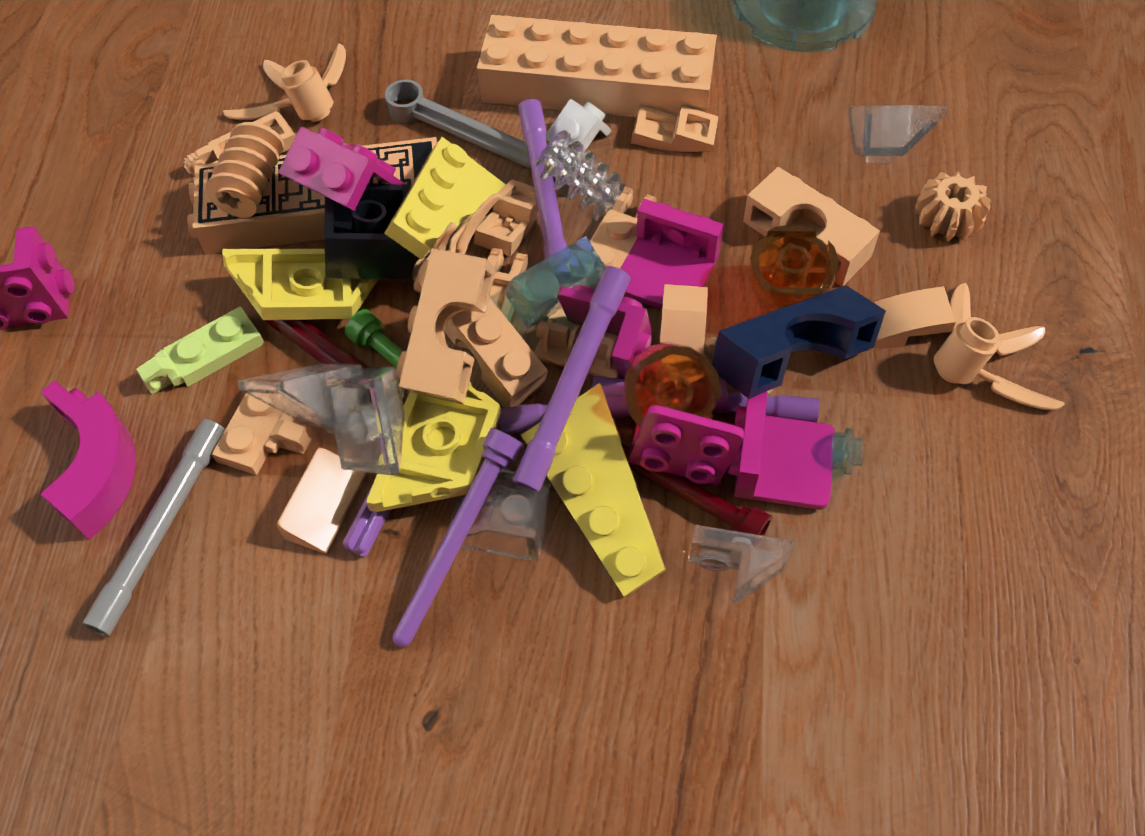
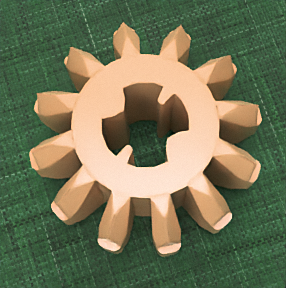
[915,170,991,242]

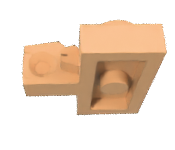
[211,380,311,476]

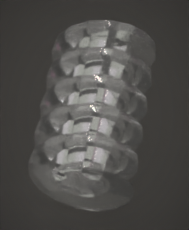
[535,130,625,221]

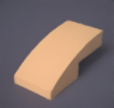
[630,105,719,152]
[474,179,539,257]
[869,286,956,350]

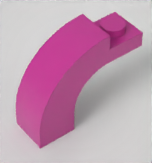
[40,380,136,540]

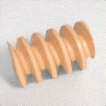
[206,122,284,218]

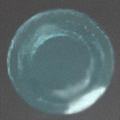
[832,428,863,475]

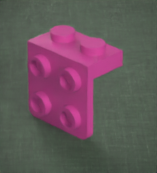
[278,126,404,211]
[620,198,724,309]
[0,226,74,330]
[557,284,655,382]
[728,391,835,510]
[628,405,744,486]

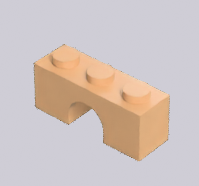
[743,167,880,287]
[397,248,496,403]
[445,297,548,408]

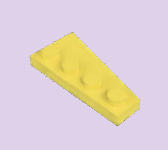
[385,137,506,259]
[521,383,666,597]

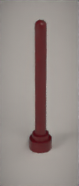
[622,444,772,549]

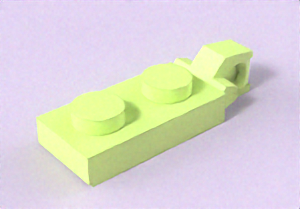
[136,306,264,395]

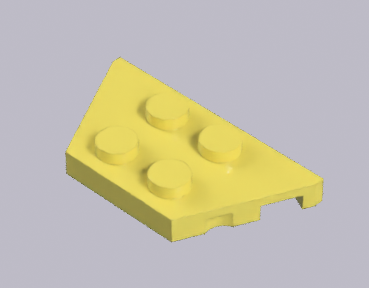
[222,249,379,320]
[366,381,501,512]

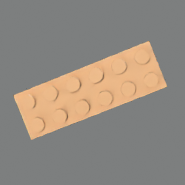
[477,15,717,117]

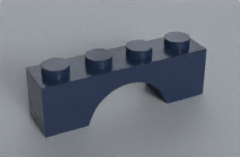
[711,285,886,399]

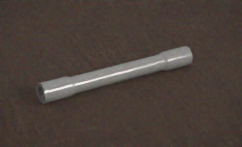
[82,419,225,637]

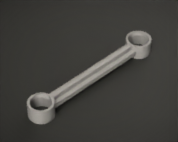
[385,79,588,196]

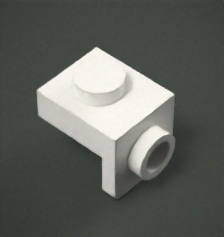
[546,98,611,155]

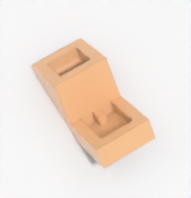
[657,284,708,381]

